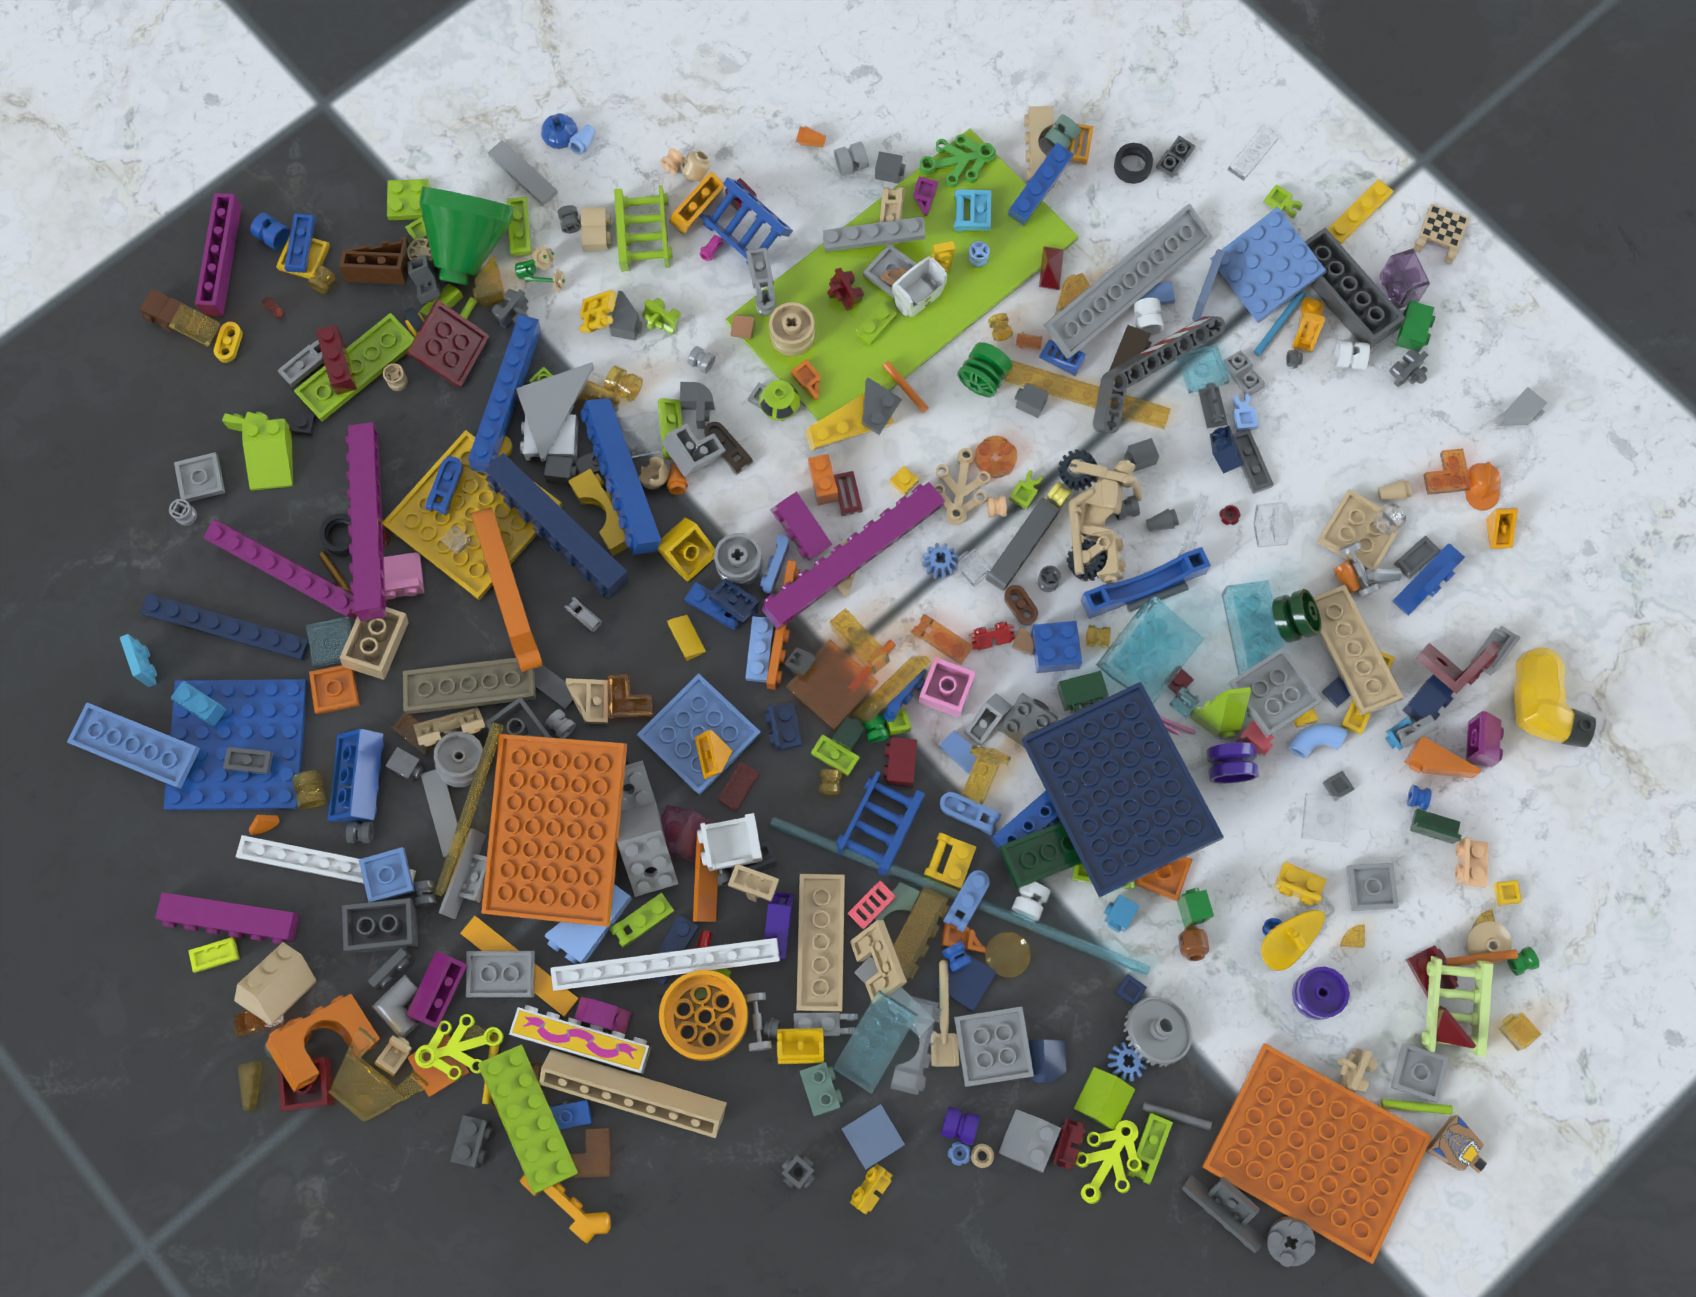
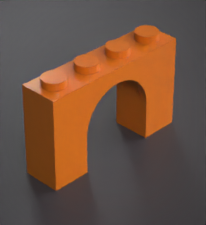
[265,994,380,1092]

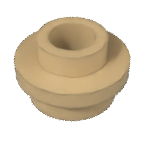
[971,1144,994,1168]

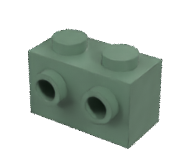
[800,1062,843,1117]

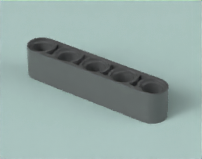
[985,498,1060,591]

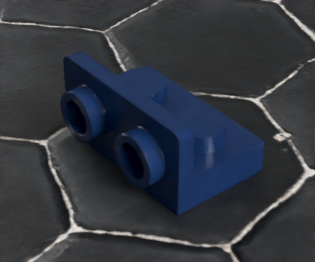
[709,578,759,622]
[765,703,802,751]

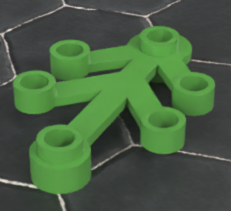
[919,134,996,188]

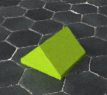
[1073,1067,1135,1130]

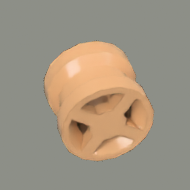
[660,148,685,174]
[987,496,1007,518]

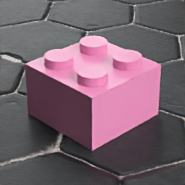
[919,657,976,718]

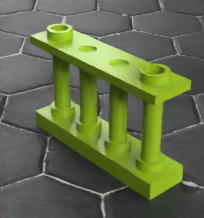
[614,185,673,272]

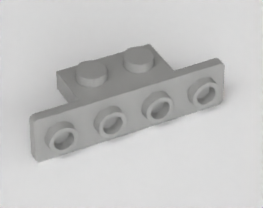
[439,828,487,919]

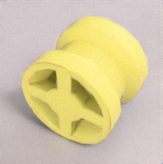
[1047,481,1073,508]

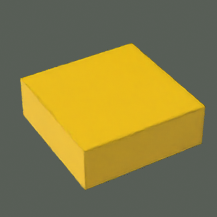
[1493,880,1522,906]

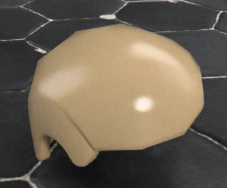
[639,456,669,490]

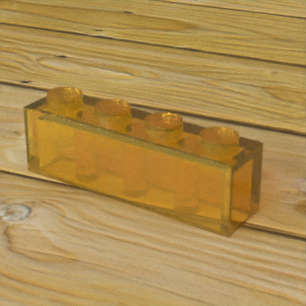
[893,886,950,981]

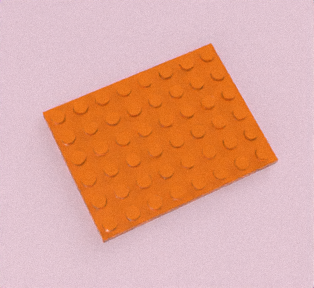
[481,734,627,927]
[1201,1043,1432,1264]

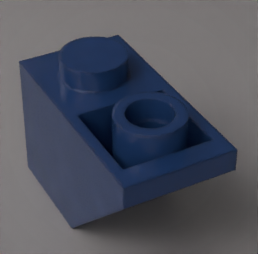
[1210,426,1243,474]

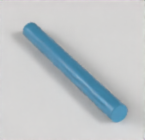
[1253,291,1306,356]

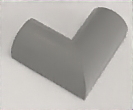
[371,975,420,1038]

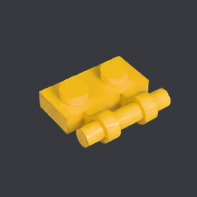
[579,290,617,333]

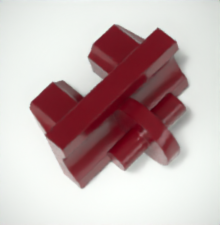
[827,268,864,310]

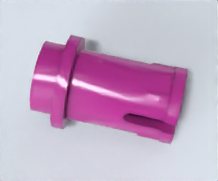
[699,235,724,261]

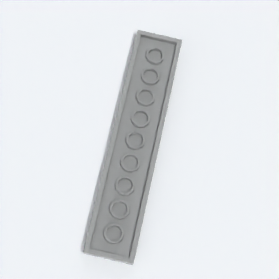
[1043,204,1213,359]

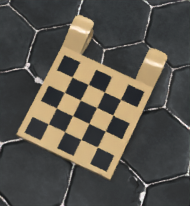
[1413,204,1469,264]

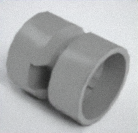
[834,141,869,175]

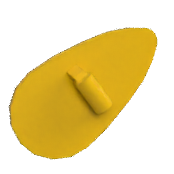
[1261,910,1325,971]

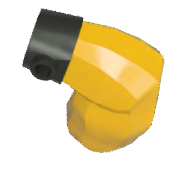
[1514,648,1596,748]

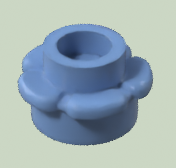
[948,1142,971,1166]

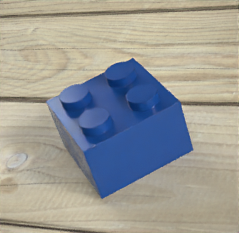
[1031,621,1082,673]

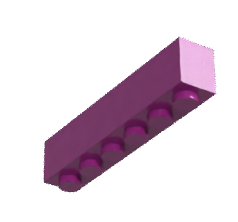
[195,193,242,316]
[155,892,300,944]

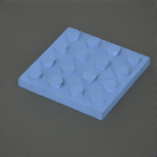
[1210,207,1327,323]
[637,673,761,796]

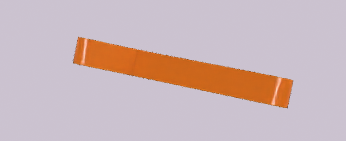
[471,507,543,672]

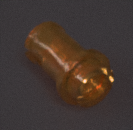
[1016,331,1042,349]

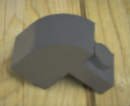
[407,255,442,304]
[680,382,715,429]

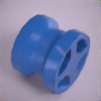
[1407,785,1432,810]

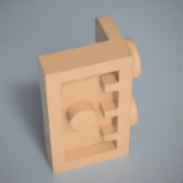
[1455,837,1488,888]

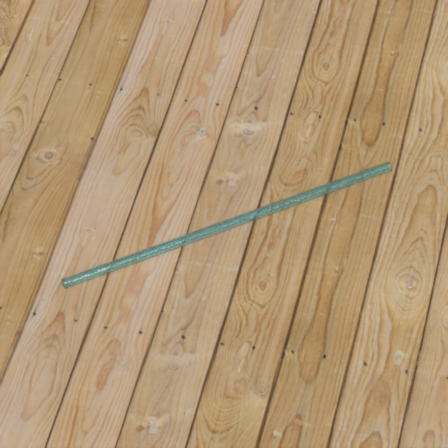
[770,817,1150,977]

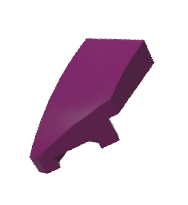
[913,176,938,216]

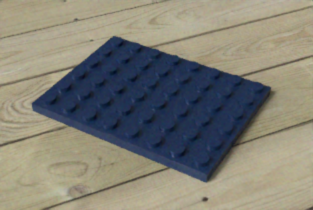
[1021,682,1224,898]

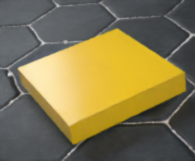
[276,233,330,281]

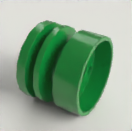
[957,342,1013,398]

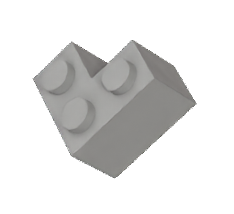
[661,424,726,478]

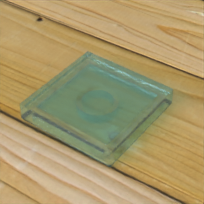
[1177,344,1230,394]
[306,616,352,668]

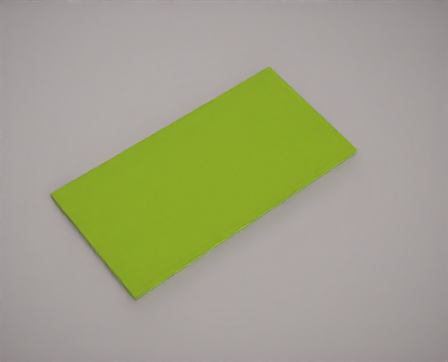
[726,128,1079,421]

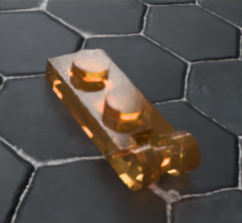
[911,614,973,665]

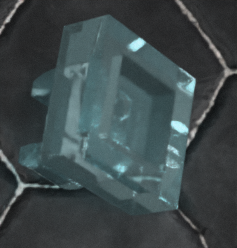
[1169,687,1200,718]

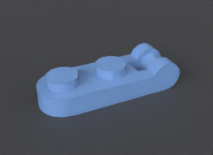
[760,535,789,594]
[939,792,1002,835]
[943,870,989,933]

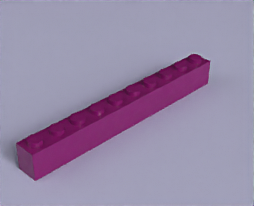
[345,422,386,621]
[762,482,945,630]

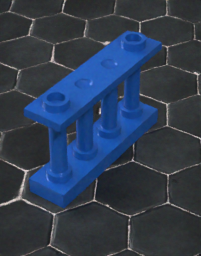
[699,177,793,264]
[836,771,925,877]

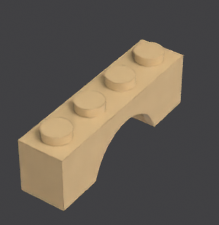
[1024,106,1055,188]

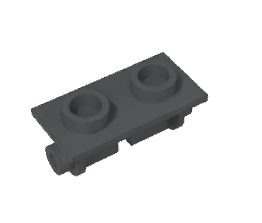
[1198,383,1228,428]

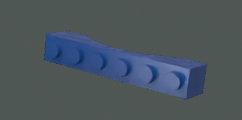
[1081,547,1211,619]

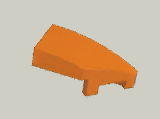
[790,359,821,401]
[941,923,986,953]

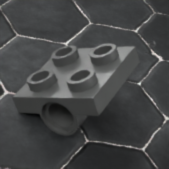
[998,693,1059,747]

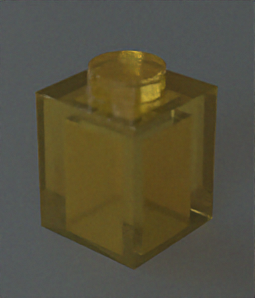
[1499,1013,1542,1051]

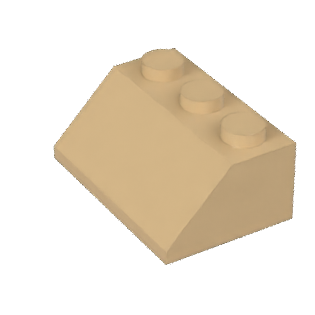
[234,942,316,1026]

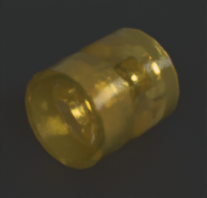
[604,365,643,402]
[292,771,327,809]

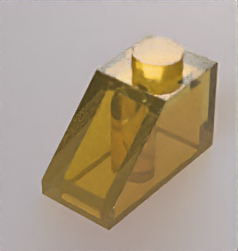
[473,256,506,307]
[1055,273,1090,314]

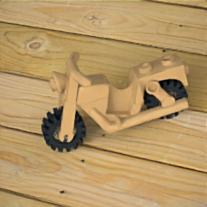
[1058,449,1143,584]

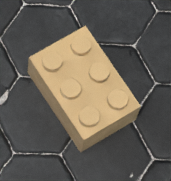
[340,607,409,680]

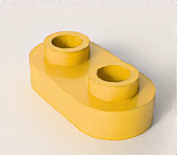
[214,322,243,363]

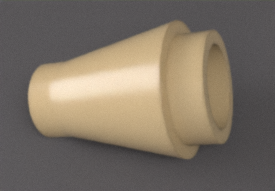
[1378,479,1412,500]

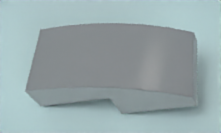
[1223,350,1265,396]

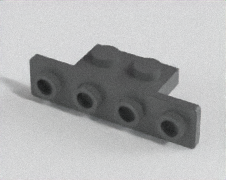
[1182,1175,1264,1253]

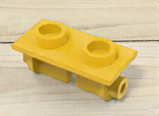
[850,1163,893,1215]

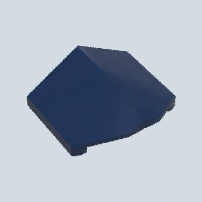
[1028,1040,1066,1083]

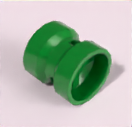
[863,715,890,743]
[1507,947,1540,976]

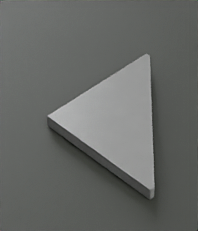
[516,362,594,462]

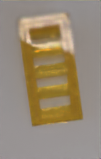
[577,380,620,405]
[238,1061,262,1112]

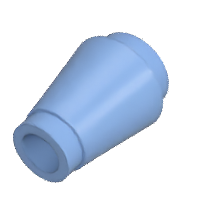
[569,124,595,154]

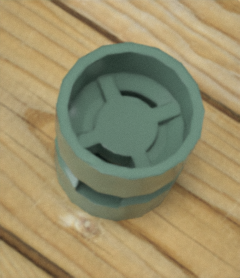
[1044,114,1082,149]

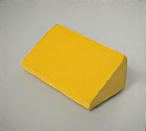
[667,615,706,661]

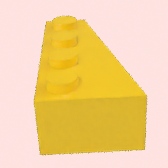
[805,383,894,451]

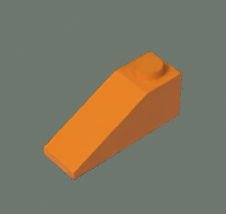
[1404,737,1481,778]

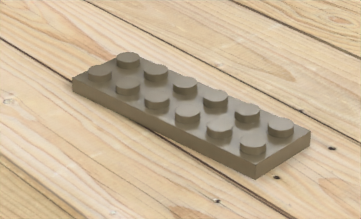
[403,658,536,714]

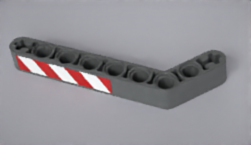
[1093,316,1225,434]

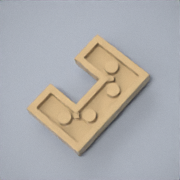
[414,707,485,746]
[850,920,907,1003]

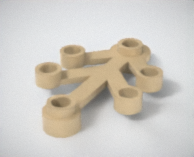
[934,448,990,525]

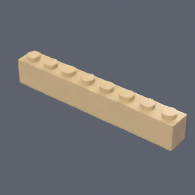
[539,1049,727,1138]

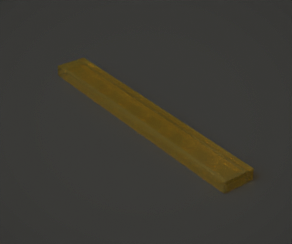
[1005,360,1171,429]
[434,722,504,896]

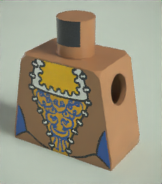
[1426,1115,1487,1173]

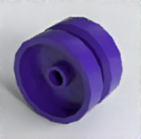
[1206,742,1259,784]
[1292,966,1350,1020]

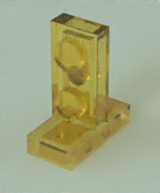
[962,745,1011,804]

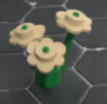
[515,245,565,293]

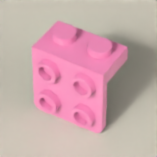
[384,552,424,600]

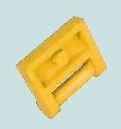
[924,833,976,889]

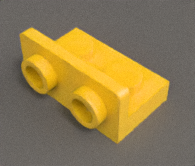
[1274,862,1327,906]

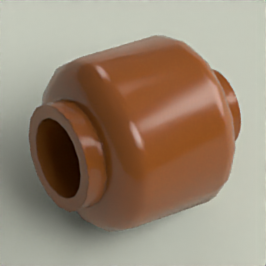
[1178,926,1210,961]

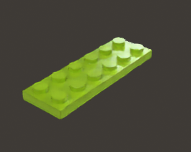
[294,313,414,422]
[478,1044,578,1195]

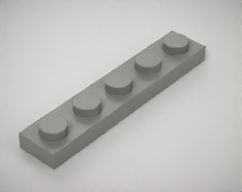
[823,217,926,252]

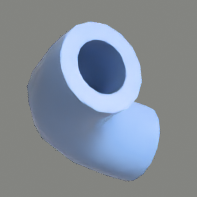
[1288,723,1348,758]

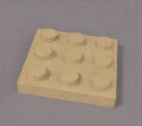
[1316,489,1405,570]

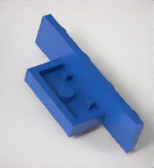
[1393,544,1465,616]

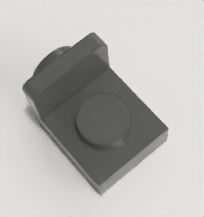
[784,647,816,677]

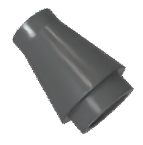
[1146,509,1179,532]

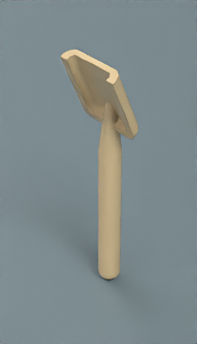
[931,960,959,1067]

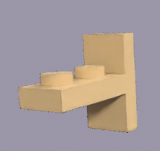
[728,864,779,902]

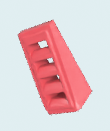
[848,881,896,930]

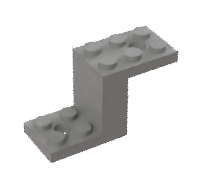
[617,760,678,897]

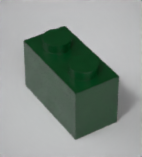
[1057,671,1109,712]

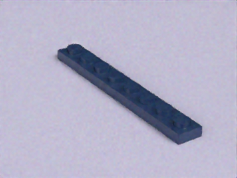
[140,593,310,661]

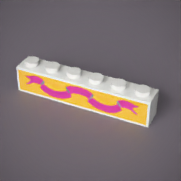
[509,1005,651,1074]

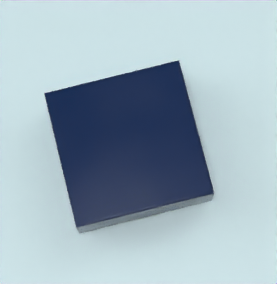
[1322,676,1351,708]
[1115,974,1147,1006]

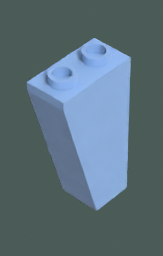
[545,885,632,964]

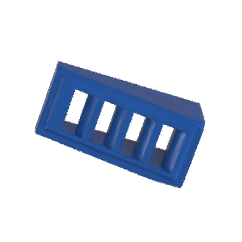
[1039,340,1086,376]

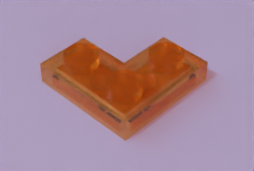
[1423,448,1471,495]
[570,1128,611,1178]

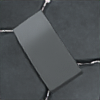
[1156,136,1196,178]

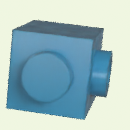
[1104,895,1139,932]

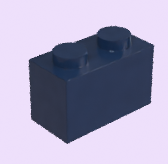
[1402,674,1454,722]

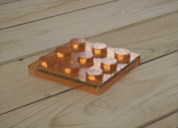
[786,639,878,731]

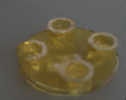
[985,932,1031,978]

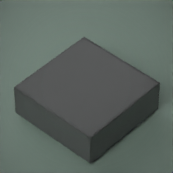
[1323,771,1355,801]

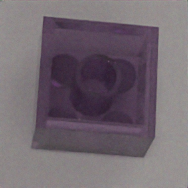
[1380,248,1430,309]

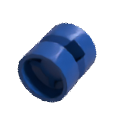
[250,213,290,250]

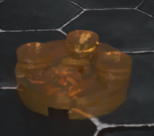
[975,436,1017,478]

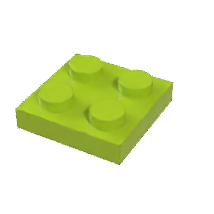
[387,179,430,221]

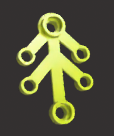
[415,1014,504,1080]
[1076,1120,1142,1204]

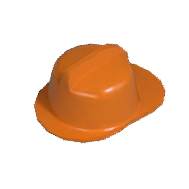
[1465,462,1501,511]

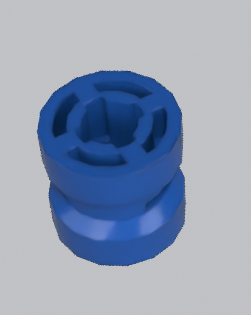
[942,941,972,972]

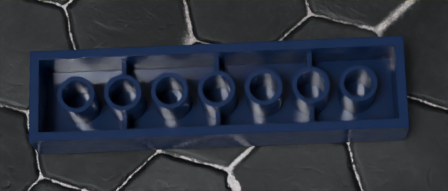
[484,453,628,598]

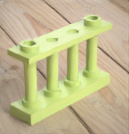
[1421,956,1493,1057]

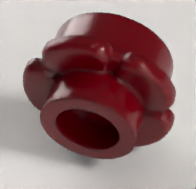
[1219,505,1241,525]

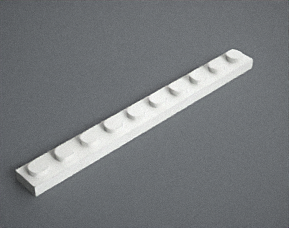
[551,938,780,991]

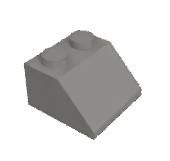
[998,1109,1061,1173]

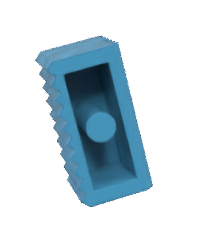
[171,681,226,726]

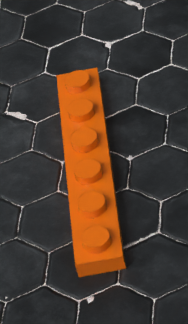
[766,560,800,690]

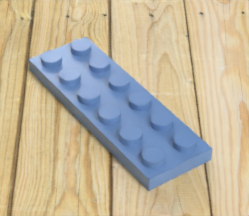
[67,702,200,789]

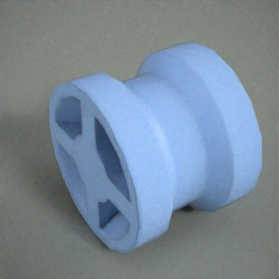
[968,241,989,267]

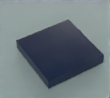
[934,953,997,1011]

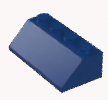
[327,729,384,823]

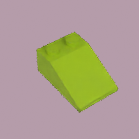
[242,419,293,491]

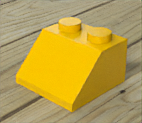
[657,517,715,582]

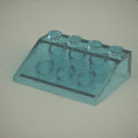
[1096,596,1204,704]

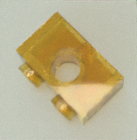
[169,303,221,346]

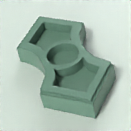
[861,882,920,921]

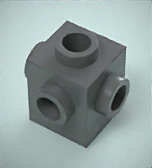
[781,1155,816,1189]

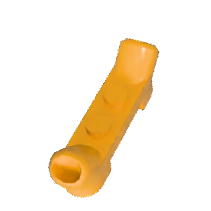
[519,1174,611,1244]

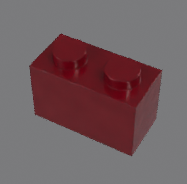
[883,737,917,787]

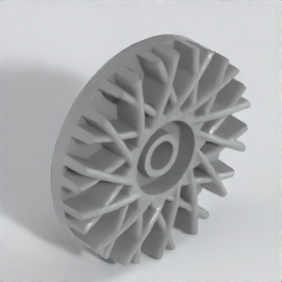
[1124,996,1192,1067]

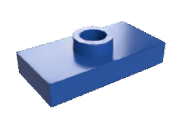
[549,1099,593,1130]

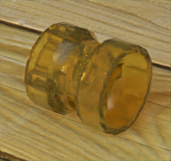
[308,265,336,294]
[988,313,1013,341]
[1086,625,1111,648]
[818,769,843,795]

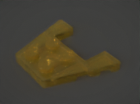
[329,1026,429,1122]

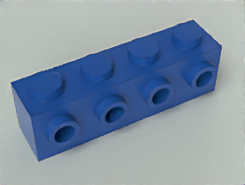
[991,791,1059,849]

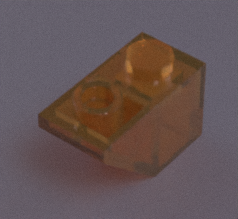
[233,1009,284,1037]

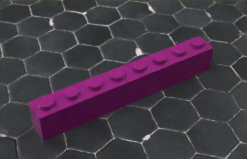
[203,519,357,619]

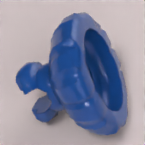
[541,113,578,149]

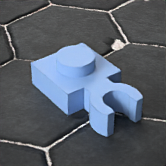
[1233,394,1259,432]

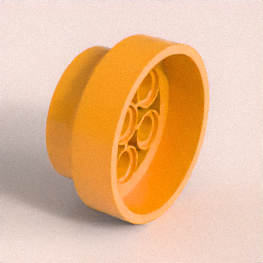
[659,970,748,1061]

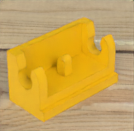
[777,1028,824,1064]

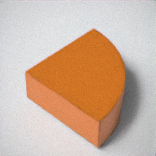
[249,815,280,835]

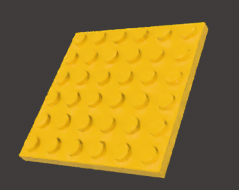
[382,430,563,601]

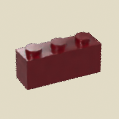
[316,324,357,395]

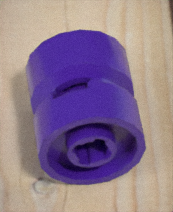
[940,1107,980,1146]

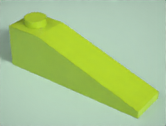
[1190,687,1251,739]

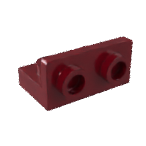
[1406,945,1459,998]

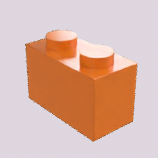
[808,454,838,506]

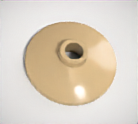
[1466,921,1512,966]

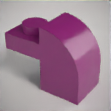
[574,997,632,1034]

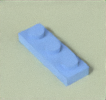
[745,616,774,682]

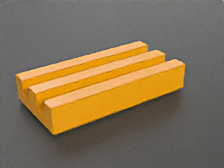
[1069,123,1094,165]

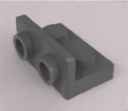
[450,1115,493,1168]

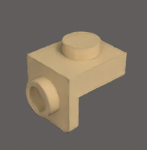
[375,1036,412,1076]

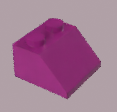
[1466,711,1504,767]

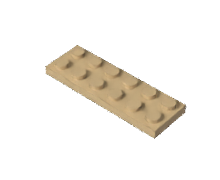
[1313,585,1403,716]
[797,874,845,1012]

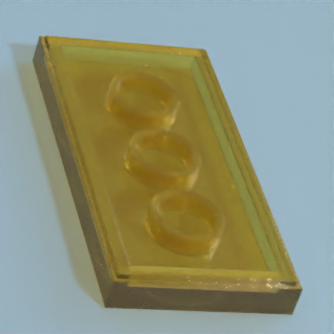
[853,656,931,722]

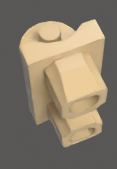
[1337,1048,1378,1092]

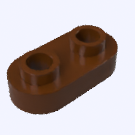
[1004,585,1038,625]

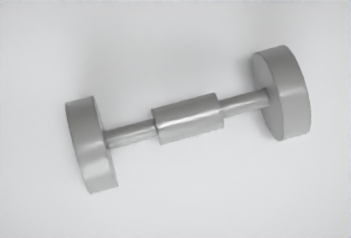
[1339,541,1381,597]
[744,993,772,1051]

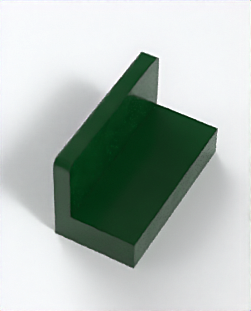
[1410,809,1462,844]

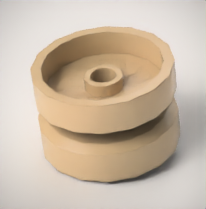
[769,302,815,356]

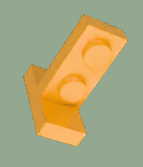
[1292,297,1325,352]

